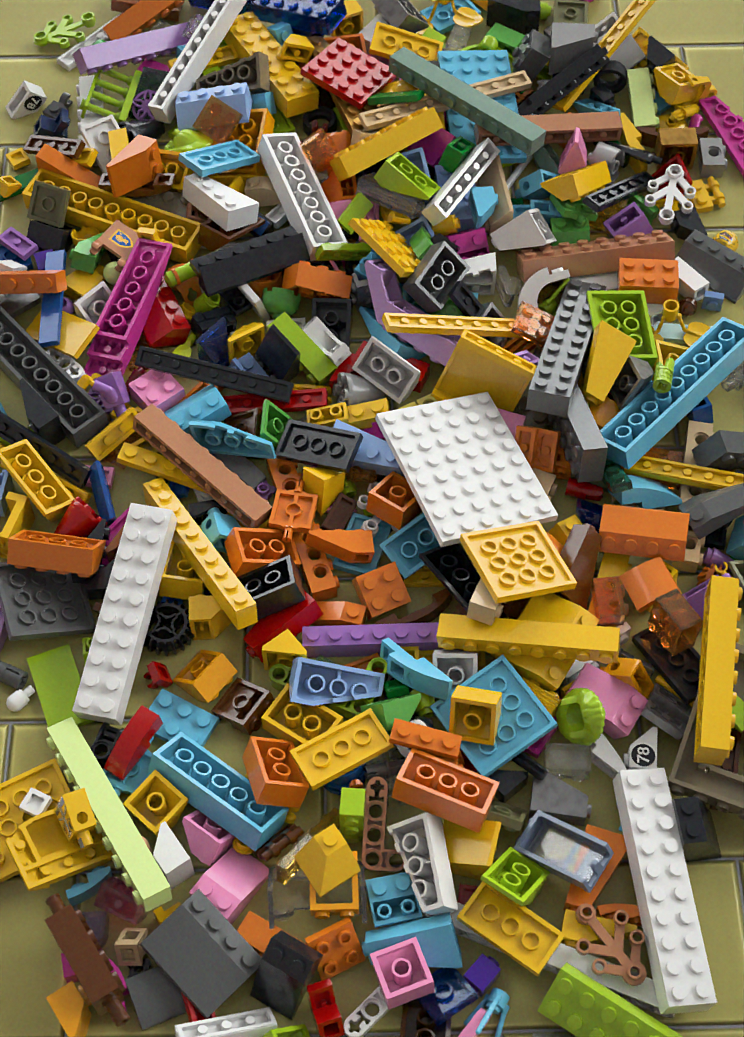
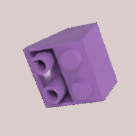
[603,201,653,239]

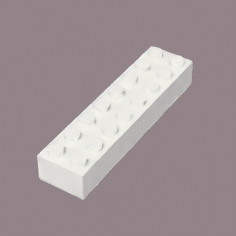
[257,133,348,261]

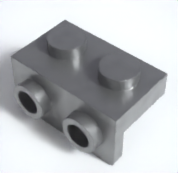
[350,273,374,312]

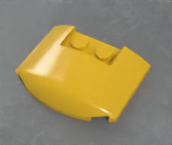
[5,809,113,891]

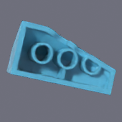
[188,420,276,459]

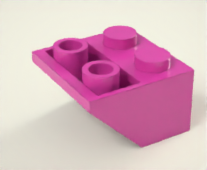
[445,227,490,259]

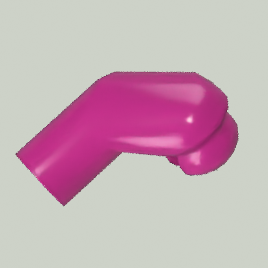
[688,114,703,128]

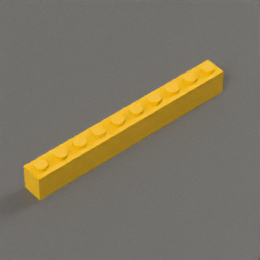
[143,477,258,630]

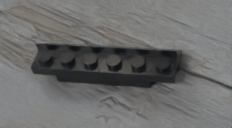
[518,43,610,116]
[190,226,310,297]

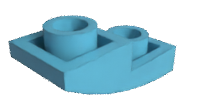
[66,866,114,906]

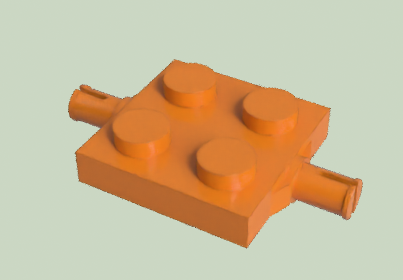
[268,480,318,543]

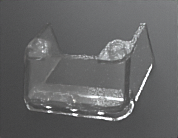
[267,861,367,929]

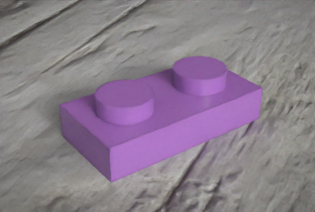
[0,227,38,261]

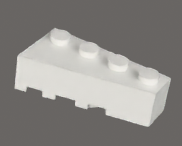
[182,173,259,231]

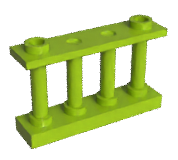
[79,69,142,123]

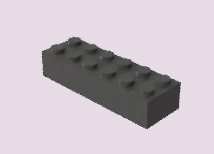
[547,385,608,483]

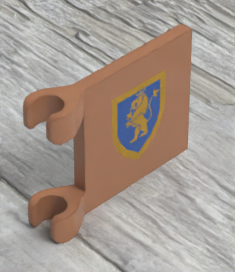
[89,220,138,273]

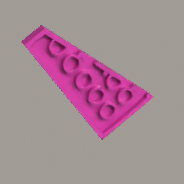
[698,96,744,178]

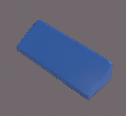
[89,460,117,526]

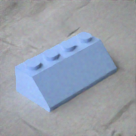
[175,83,253,131]

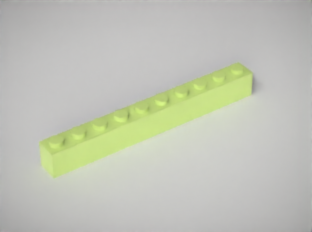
[46,717,173,912]

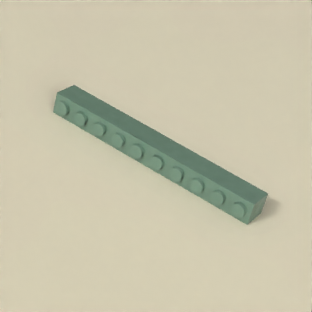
[389,47,546,156]

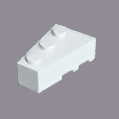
[462,252,496,295]

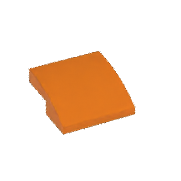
[515,425,561,473]
[619,557,680,613]

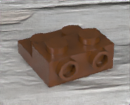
[211,677,275,735]

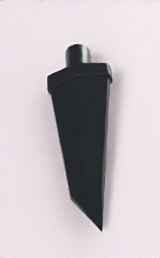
[604,141,663,165]

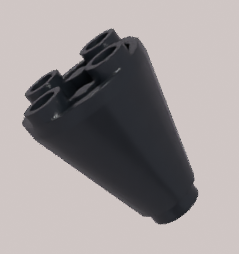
[118,120,165,143]

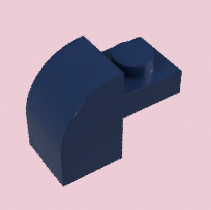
[34,108,70,138]

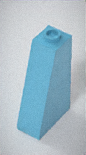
[362,912,463,968]

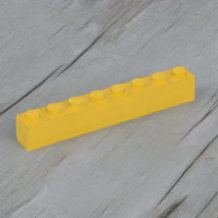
[436,613,620,664]

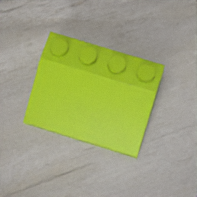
[586,290,658,368]

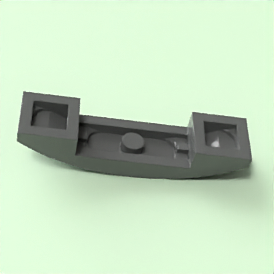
[210,453,267,491]

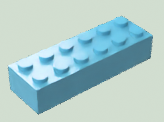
[147,732,289,851]

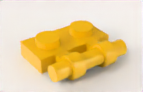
[689,176,726,213]

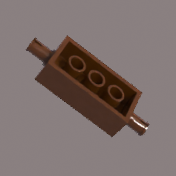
[45,893,131,1027]

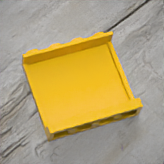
[430,329,537,412]

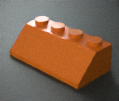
[599,504,690,562]
[7,529,106,577]
[391,747,500,833]

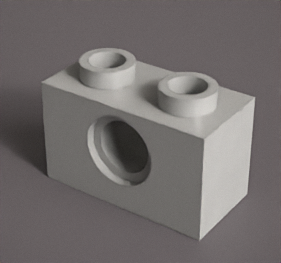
[697,138,727,178]

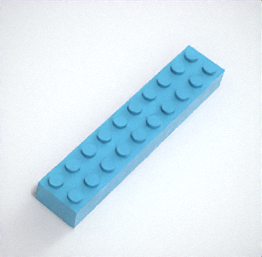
[600,317,744,470]

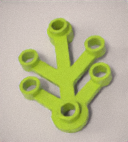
[33,12,96,49]

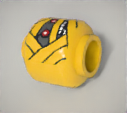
[712,230,739,251]

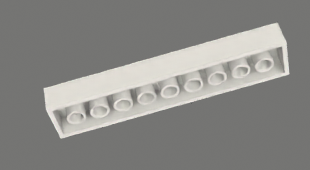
[72,503,177,726]
[612,768,717,1015]

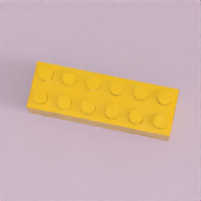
[329,106,444,181]

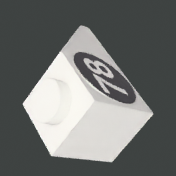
[5,81,47,120]
[622,727,657,770]

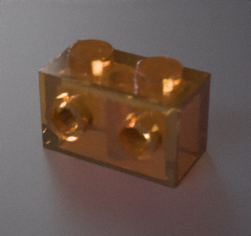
[591,576,629,627]

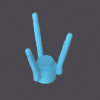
[464,988,510,1037]

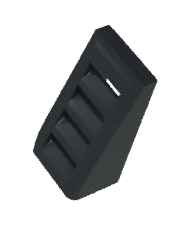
[188,499,228,526]

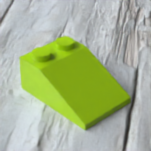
[373,151,441,200]
[480,847,551,906]

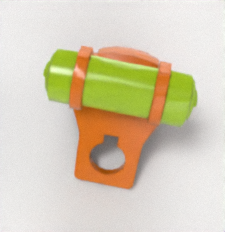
[164,258,202,306]

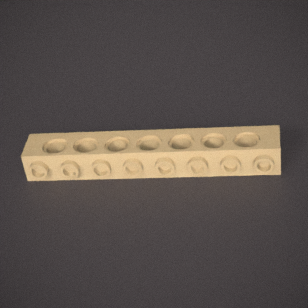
[670,420,716,573]

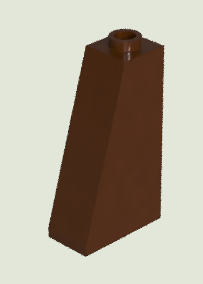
[553,523,602,609]

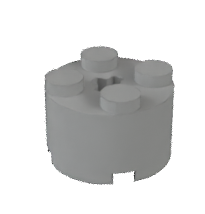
[586,142,625,185]

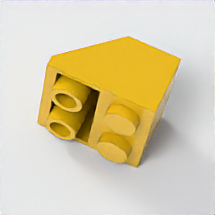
[189,594,232,640]

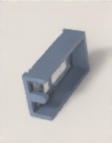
[513,810,614,893]

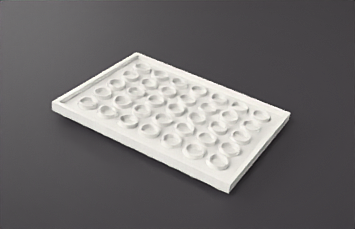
[375,392,558,547]

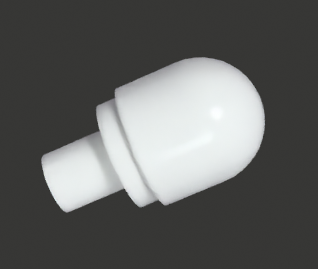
[6,685,36,712]

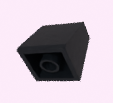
[672,796,722,862]

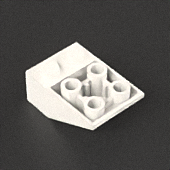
[594,11,646,79]

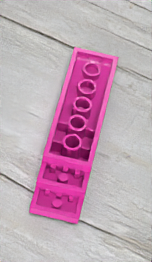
[84,238,173,377]

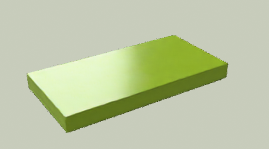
[27,644,95,727]

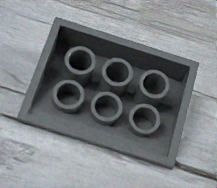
[140,889,261,1019]

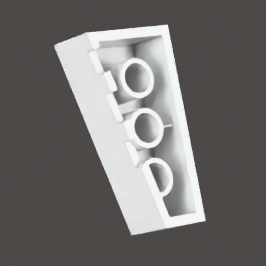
[387,812,458,916]

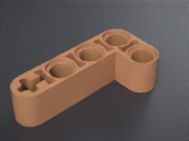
[362,777,404,872]

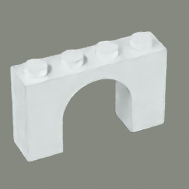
[647,256,710,327]

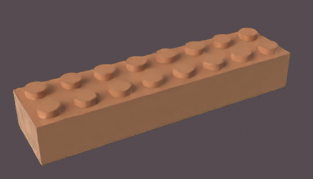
[516,230,675,283]

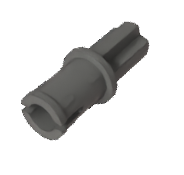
[364,759,406,780]

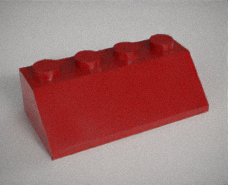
[142,275,191,347]

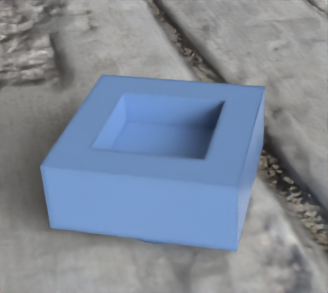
[701,290,725,311]

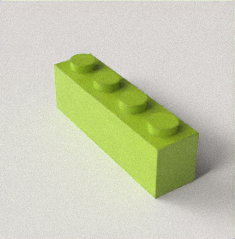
[267,312,337,386]

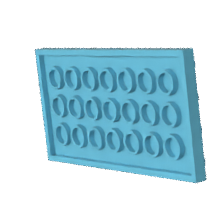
[437,50,527,163]

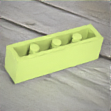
[627,67,659,132]

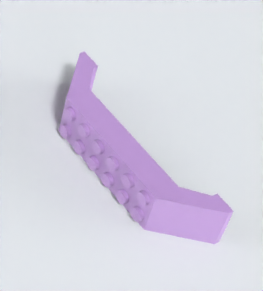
[364,259,539,366]

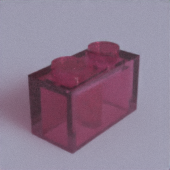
[94,876,148,925]

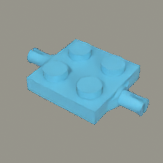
[103,737,154,797]

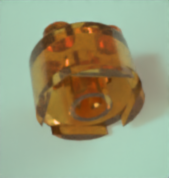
[300,128,338,173]

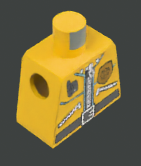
[54,788,97,850]

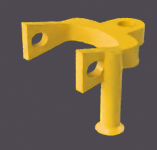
[673,75,717,110]

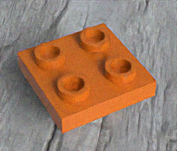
[305,917,366,981]

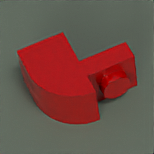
[306,978,345,1037]

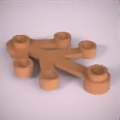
[575,903,646,986]

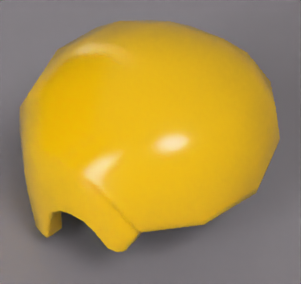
[70,226,100,247]

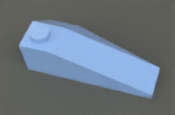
[289,657,385,706]

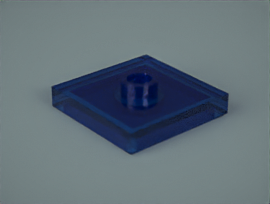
[416,968,479,1026]

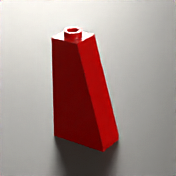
[243,590,323,663]

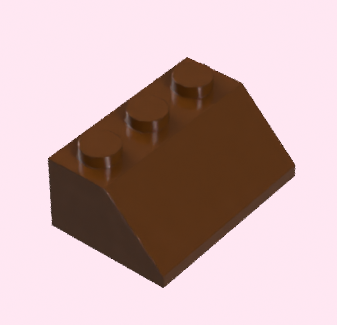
[198,216,266,251]

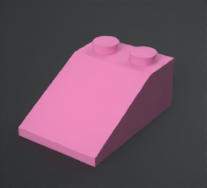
[565,663,648,740]
[189,847,273,925]

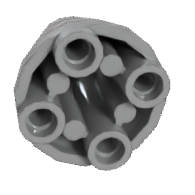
[332,373,390,406]

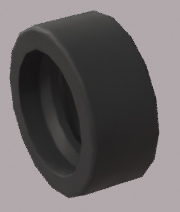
[593,60,627,94]
[303,106,337,140]

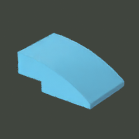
[608,475,682,509]

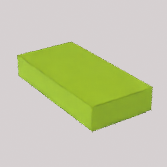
[337,192,374,234]

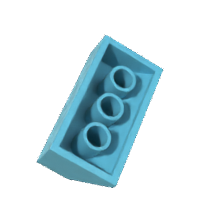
[164,384,232,435]

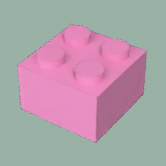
[128,370,185,412]

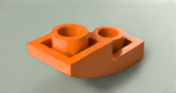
[596,903,642,927]

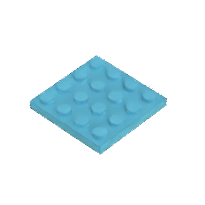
[430,655,558,777]

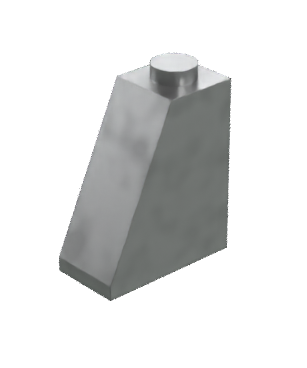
[529,772,592,826]

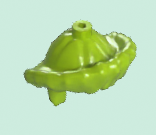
[164,128,214,153]
[556,688,606,746]

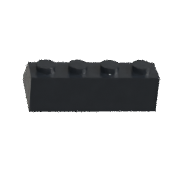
[419,544,503,612]

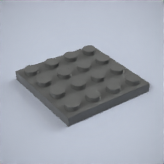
[0,562,96,641]

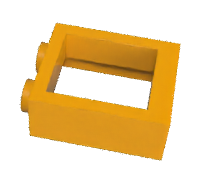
[310,851,359,919]

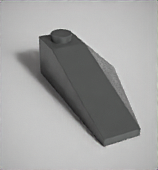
[678,483,744,540]

